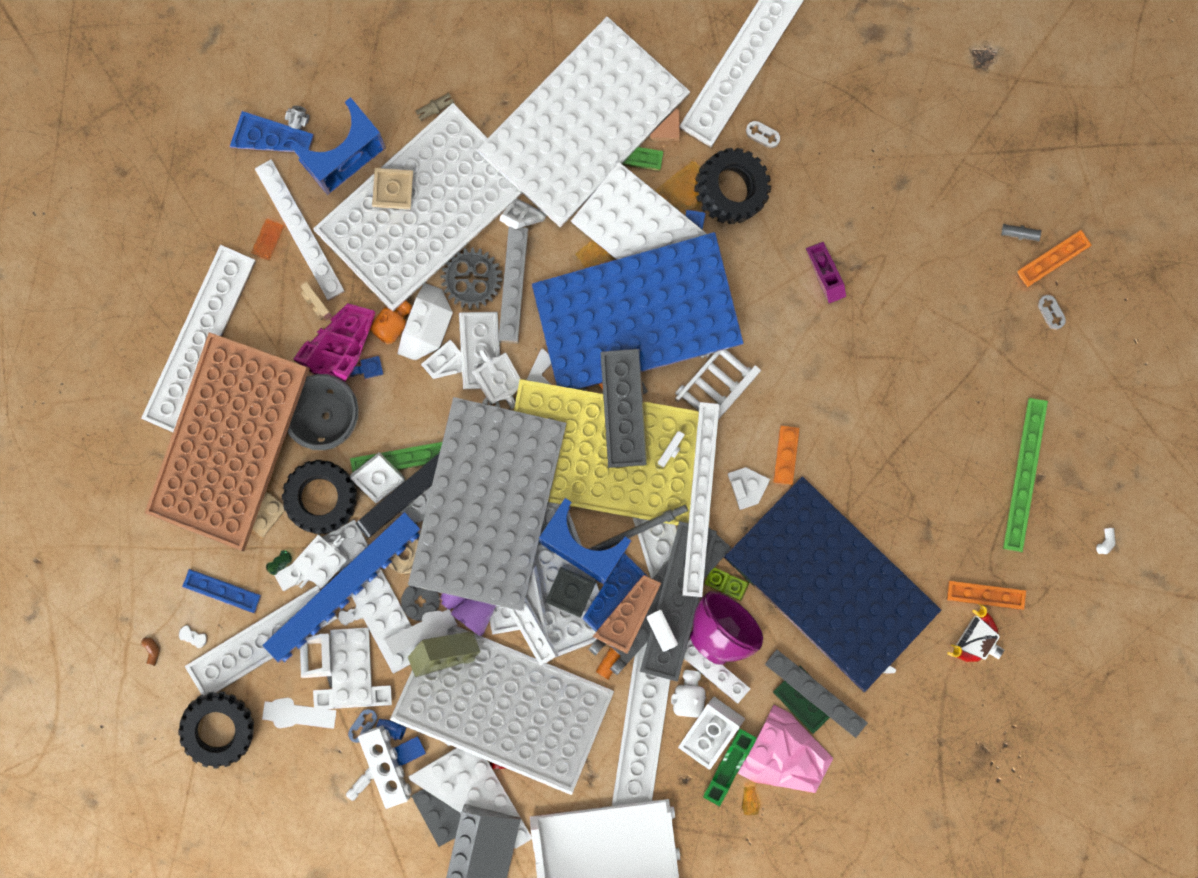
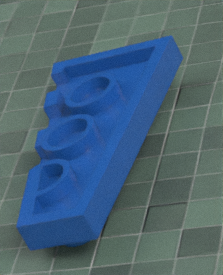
[230,111,314,152]
[583,553,648,632]

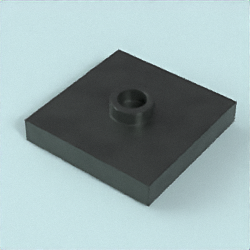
[545,567,596,618]

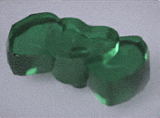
[266,550,292,575]

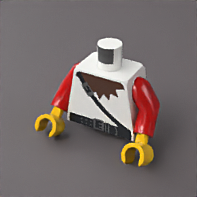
[947,603,1004,662]

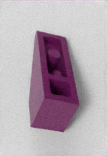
[806,242,846,303]

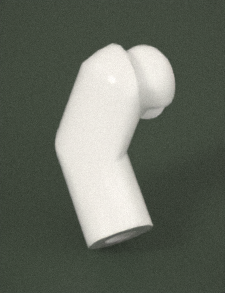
[1096,528,1115,555]

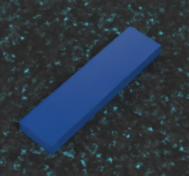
[182,569,262,613]

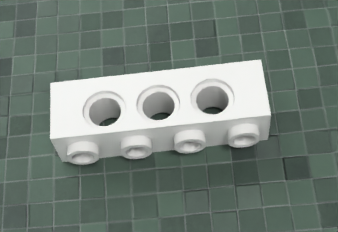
[684,639,750,704]
[358,725,411,809]

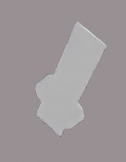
[384,609,457,655]

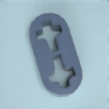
[348,709,378,743]

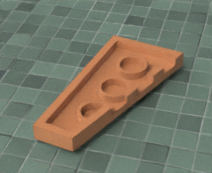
[592,575,661,654]

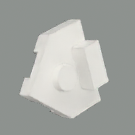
[728,467,770,510]

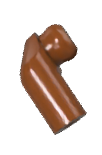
[141,637,160,666]

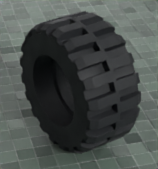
[694,148,771,224]
[282,460,357,534]
[178,691,254,769]

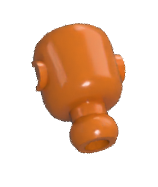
[370,300,413,345]

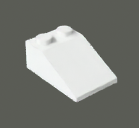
[678,697,745,770]

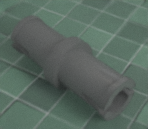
[1001,224,1041,242]

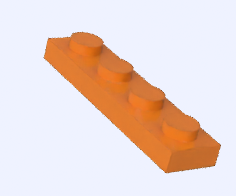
[1017,230,1092,288]
[946,581,1026,610]

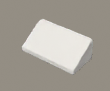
[647,610,678,651]

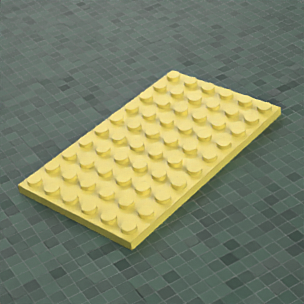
[514,379,699,525]

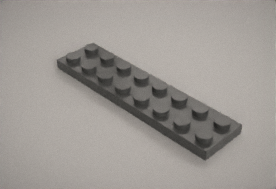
[640,521,717,682]

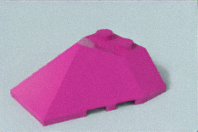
[293,303,375,382]

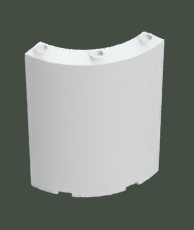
[530,799,680,878]

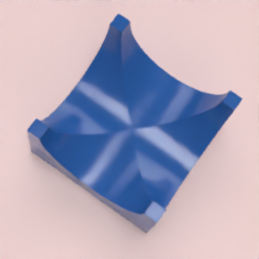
[290,97,386,196]
[539,498,631,585]

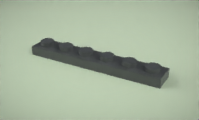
[764,649,868,738]

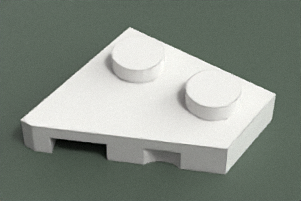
[500,199,547,229]
[421,340,462,379]

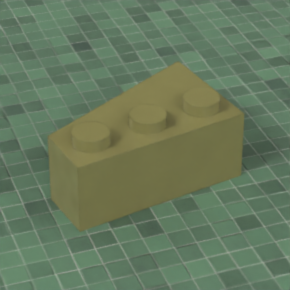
[408,631,481,678]

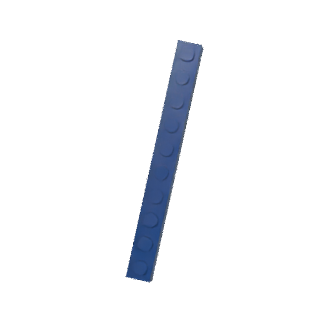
[262,512,421,663]

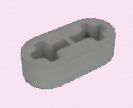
[1038,295,1066,330]

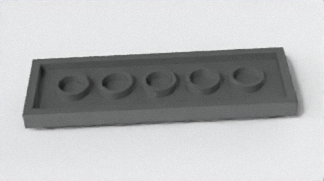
[600,349,647,468]

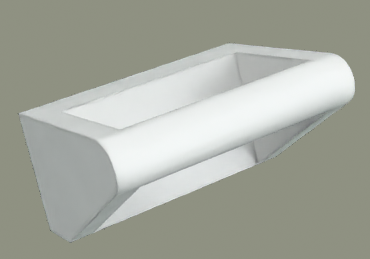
[300,634,332,678]

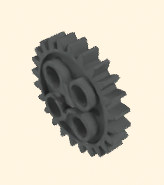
[440,247,503,310]

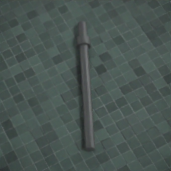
[588,504,688,551]

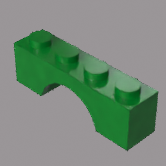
[702,728,757,807]

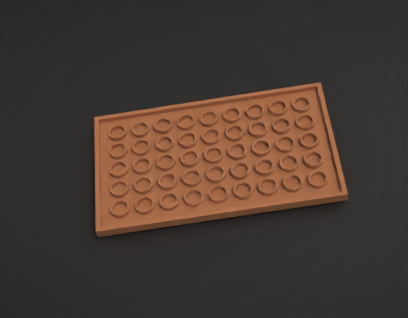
[145,332,310,551]

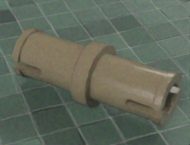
[415,92,454,121]

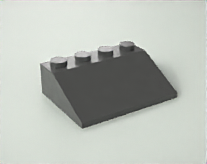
[446,804,521,878]

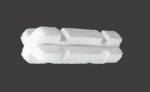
[346,767,374,801]

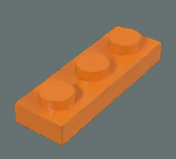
[773,426,800,485]

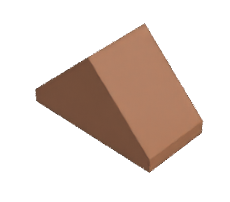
[650,108,679,142]

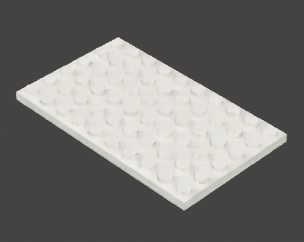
[477,17,690,228]
[313,103,523,312]
[390,626,614,795]

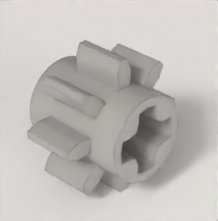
[285,106,310,129]

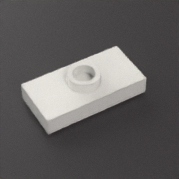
[658,431,685,468]
[274,564,303,591]

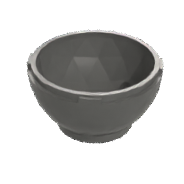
[287,374,359,450]

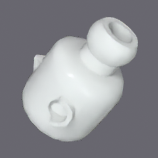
[671,670,706,718]

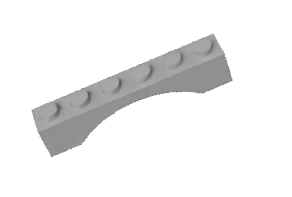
[499,226,528,344]

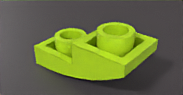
[704,568,749,601]

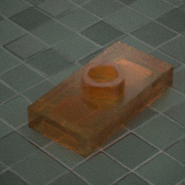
[251,218,284,261]

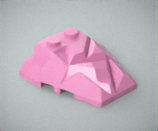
[738,705,833,793]

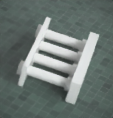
[675,349,761,420]

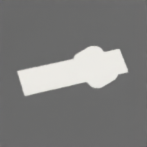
[262,698,336,729]

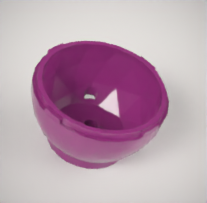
[690,591,763,665]

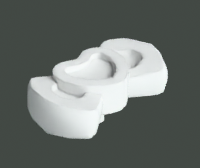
[338,605,363,626]
[179,625,207,648]

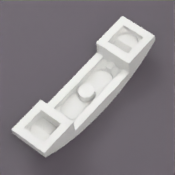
[313,686,392,710]

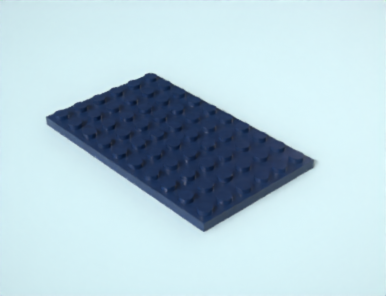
[724,476,941,692]

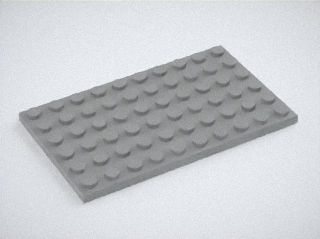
[408,397,566,611]

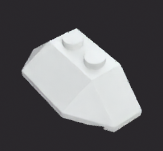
[397,283,453,361]

